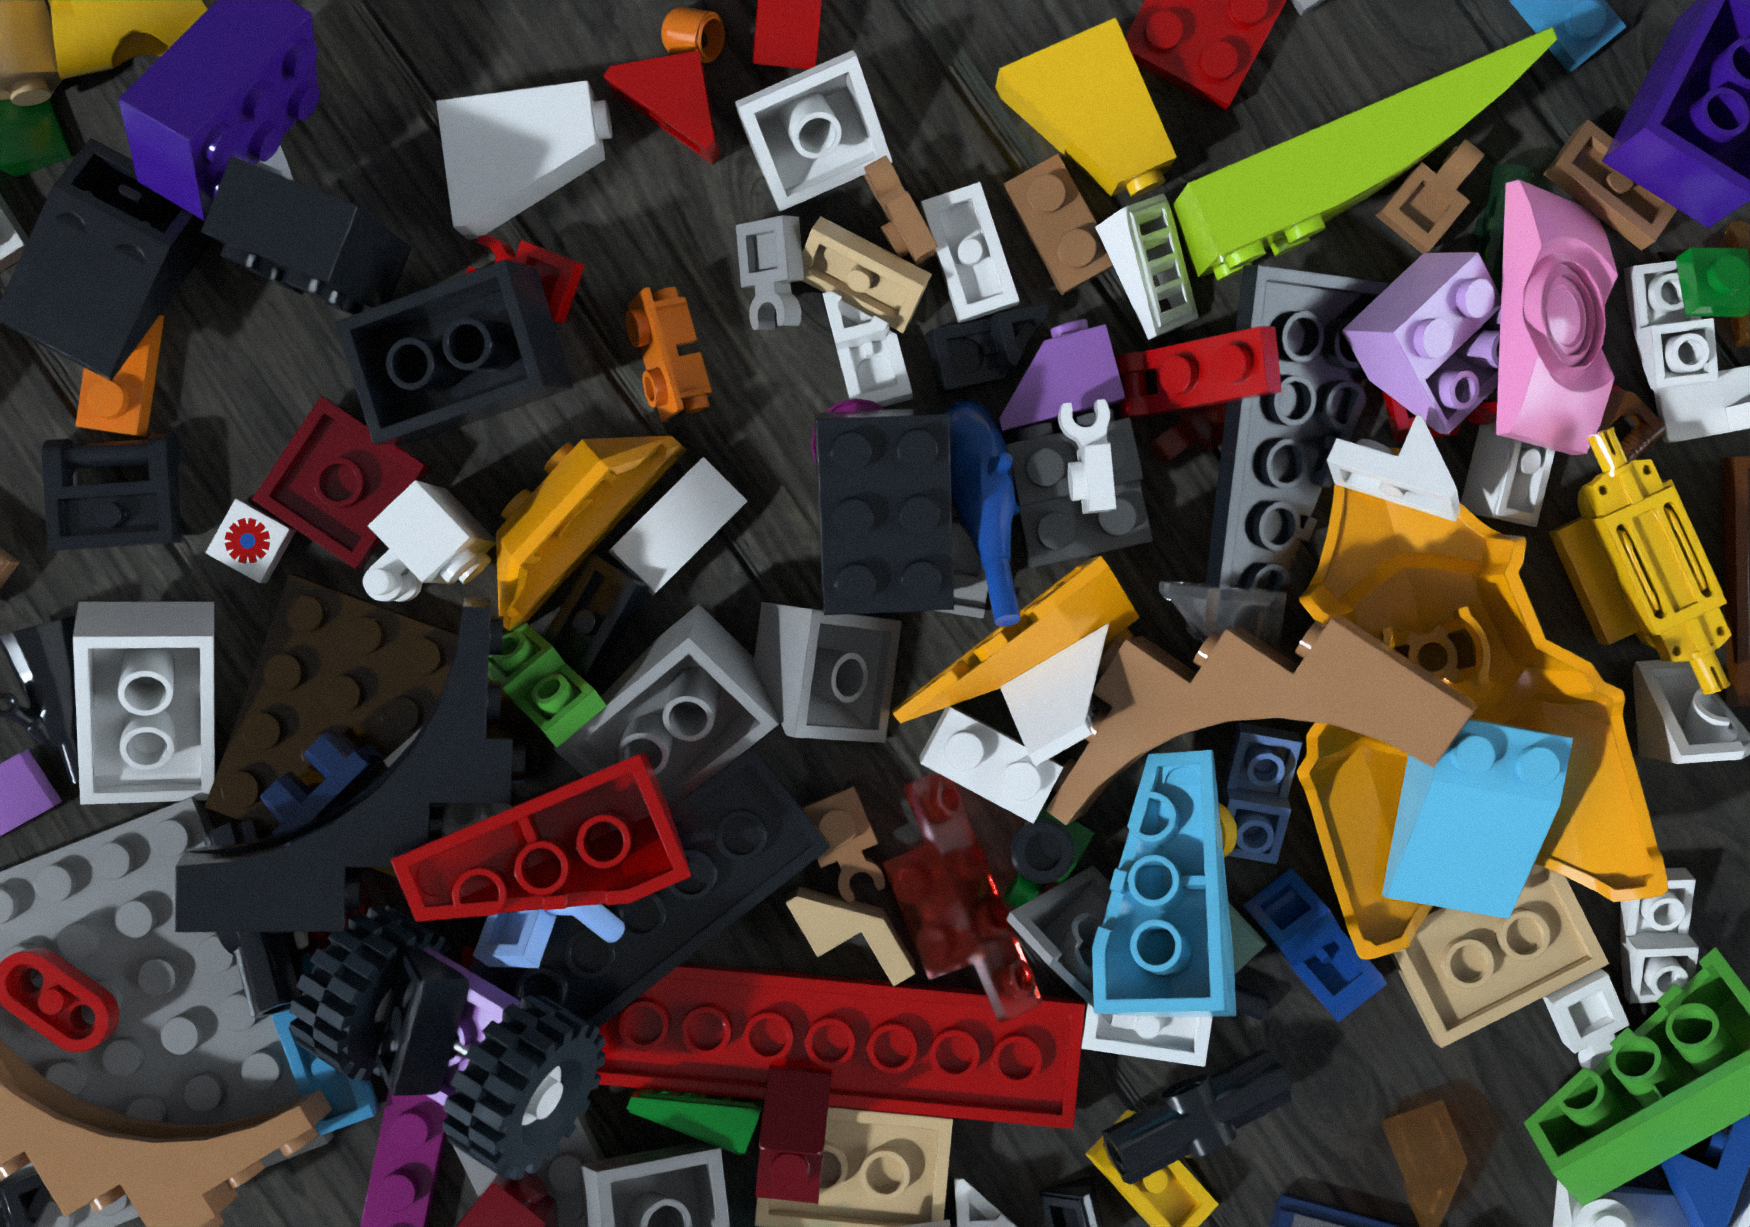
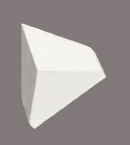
[1000,623,1109,766]
[1633,660,1750,764]

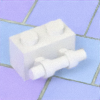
[363,480,496,602]

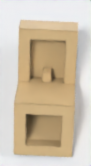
[786,886,915,987]

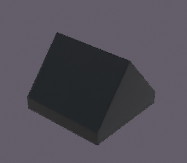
[1039,1176,1105,1227]

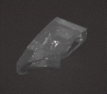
[1159,581,1287,652]

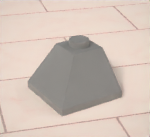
[753,602,902,743]

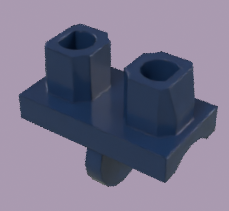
[260,729,384,835]

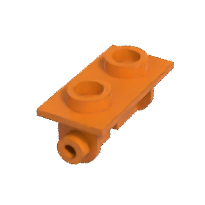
[625,287,713,423]

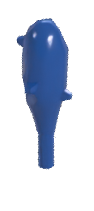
[946,398,1021,627]

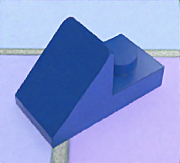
[1659,1115,1750,1227]

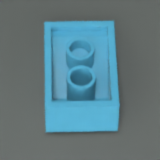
[1382,718,1573,919]

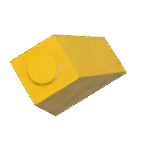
[995,17,1177,198]

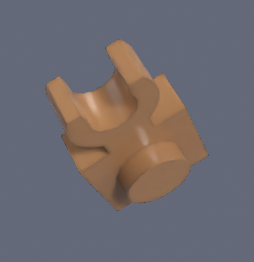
[864,155,938,268]
[802,784,885,903]

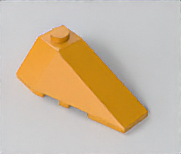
[892,556,1140,724]

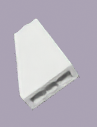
[436,81,613,240]

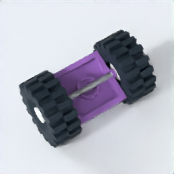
[290,905,606,1180]

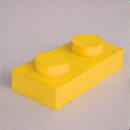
[1086,1109,1219,1227]

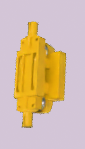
[1548,427,1732,695]

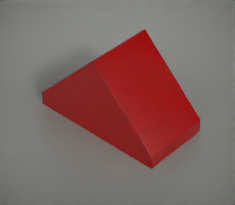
[603,50,720,165]

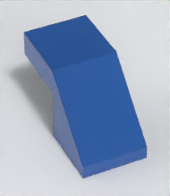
[1243,867,1387,1022]

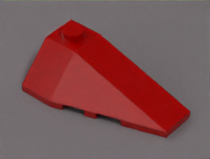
[390,752,692,922]

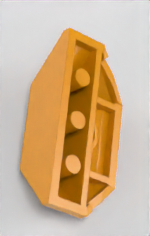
[496,436,687,630]

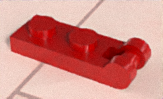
[1114,326,1282,419]

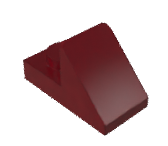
[755,1065,832,1204]

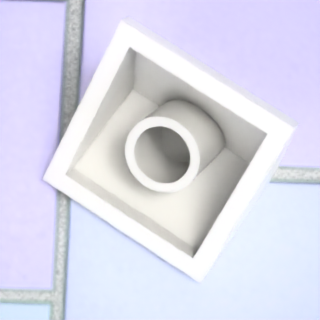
[735,50,893,212]

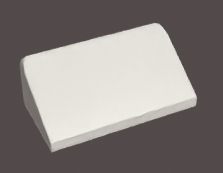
[1461,391,1555,527]

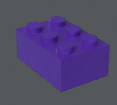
[118,0,320,221]
[1602,0,1750,228]

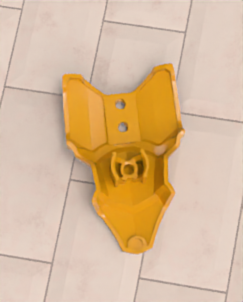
[1297,447,1669,960]

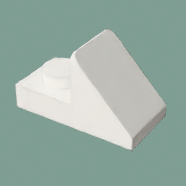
[1327,413,1461,522]

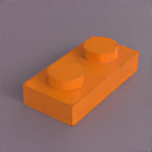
[75,315,164,438]

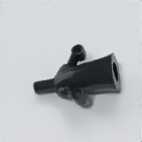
[0,616,79,784]

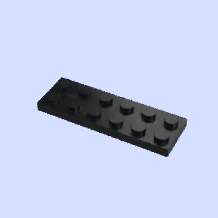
[467,745,831,1028]

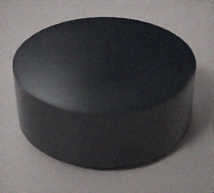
[1009,818,1075,883]

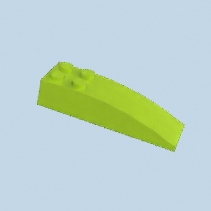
[1170,27,1557,282]

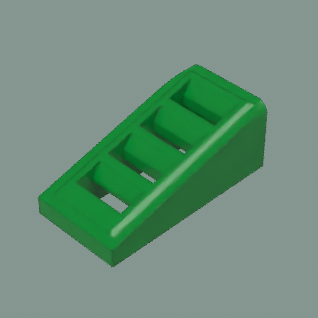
[627,1088,764,1155]

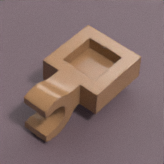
[1375,139,1485,254]

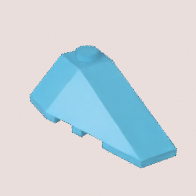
[1092,750,1236,1017]

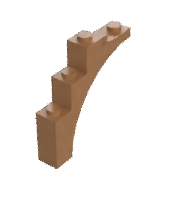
[1046,615,1479,825]
[0,1036,332,1227]

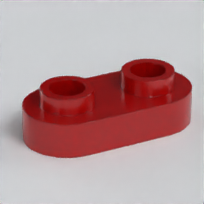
[0,947,119,1052]

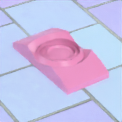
[1496,180,1618,455]

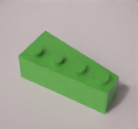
[1524,947,1750,1206]

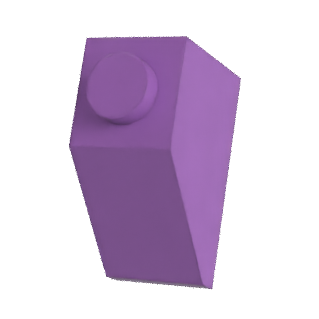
[996,319,1125,435]

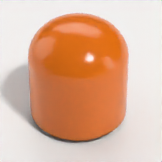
[661,6,725,63]

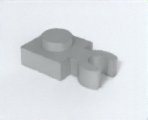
[736,215,804,330]

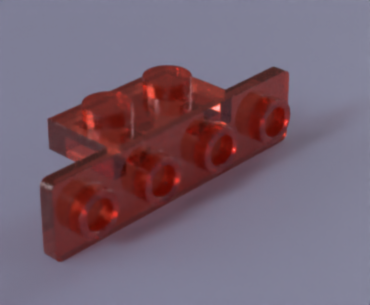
[882,773,1042,1023]

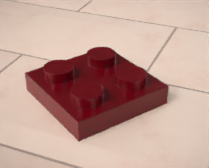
[251,396,431,570]

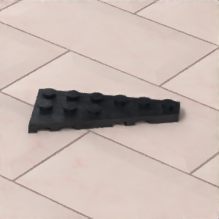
[1198,265,1391,645]

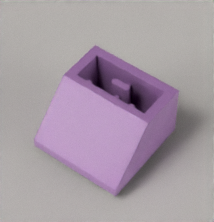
[1341,252,1501,434]

